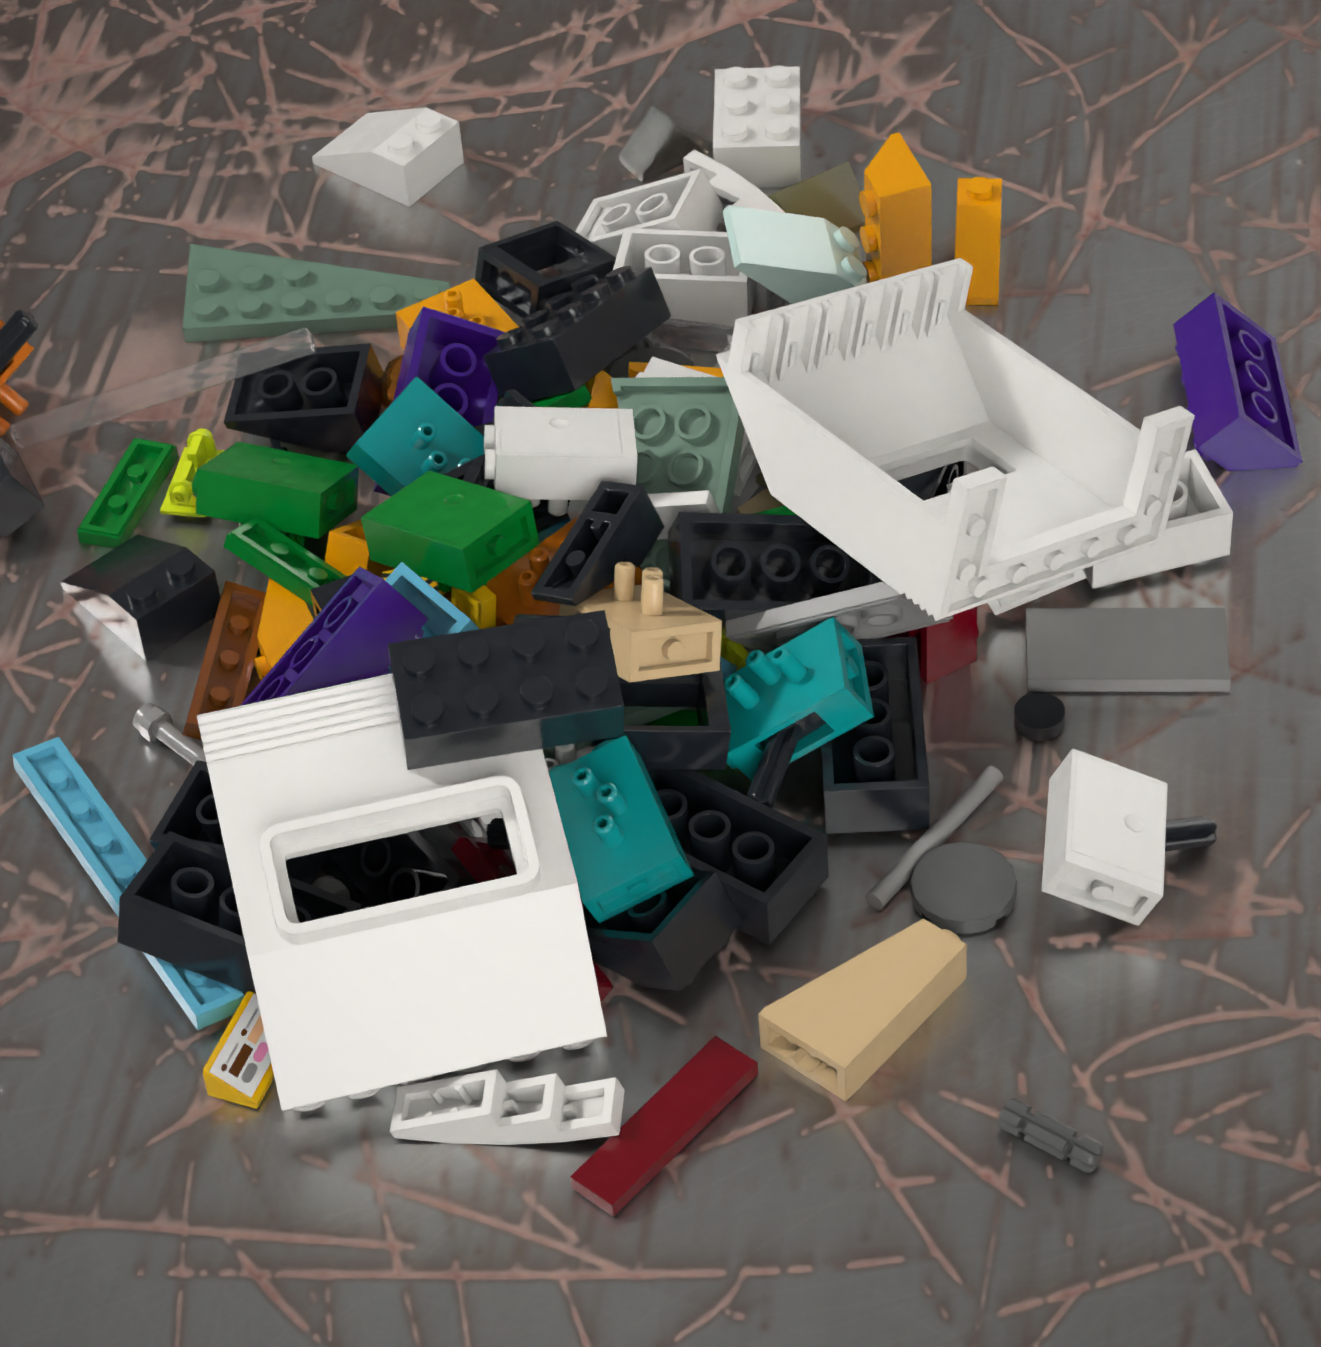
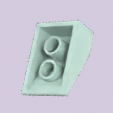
[722,205,867,304]

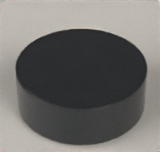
[1014,692,1065,741]

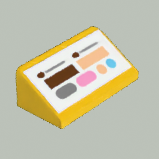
[203,991,274,1109]

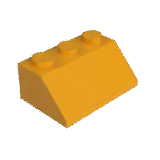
[859,132,932,283]

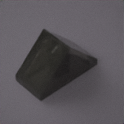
[619,105,713,183]

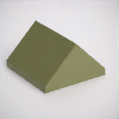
[768,161,865,233]

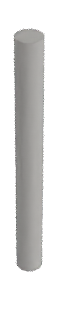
[865,765,1003,910]

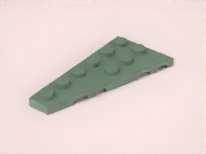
[183,244,450,342]
[611,377,745,594]

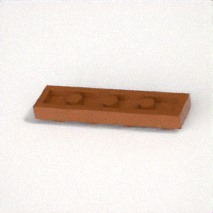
[182,580,266,740]

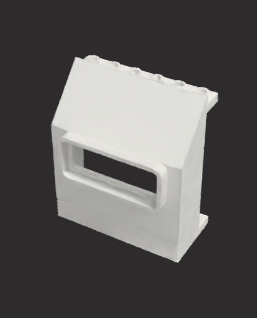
[715,258,1195,621]
[197,674,607,1111]

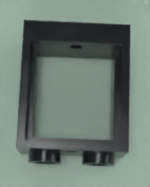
[475,221,616,318]
[589,661,731,770]

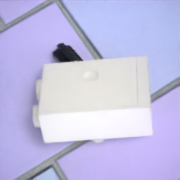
[484,389,637,516]
[1042,748,1217,926]

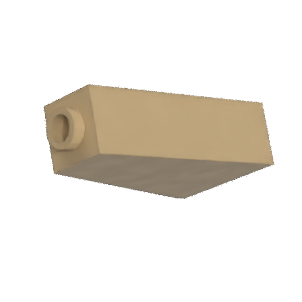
[758,919,967,1101]

